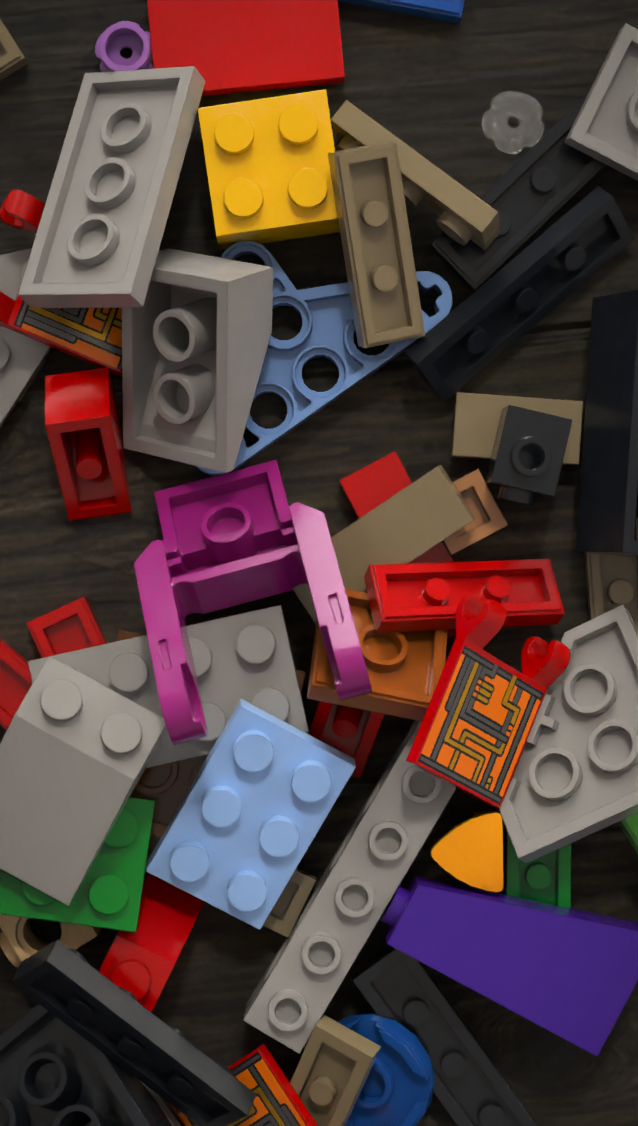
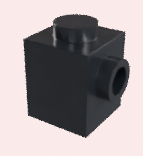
[485,405,572,507]

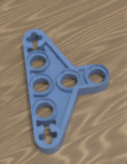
[197,241,452,476]

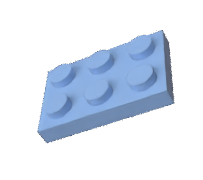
[146,699,356,930]

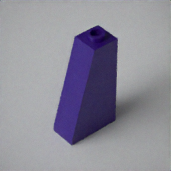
[380,876,638,1056]

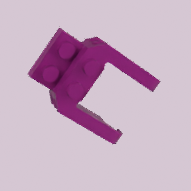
[134,459,373,745]

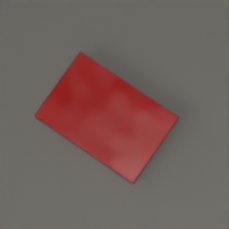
[147,0,345,96]

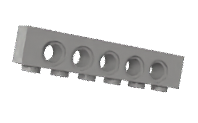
[243,720,456,1054]

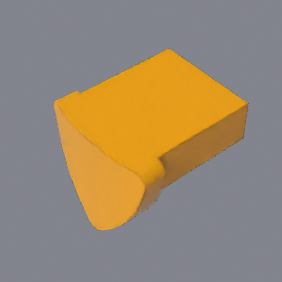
[431,811,503,893]

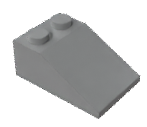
[122,248,273,473]
[0,656,167,906]

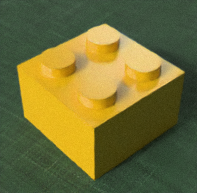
[198,89,340,250]

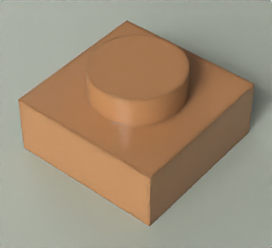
[443,469,508,555]

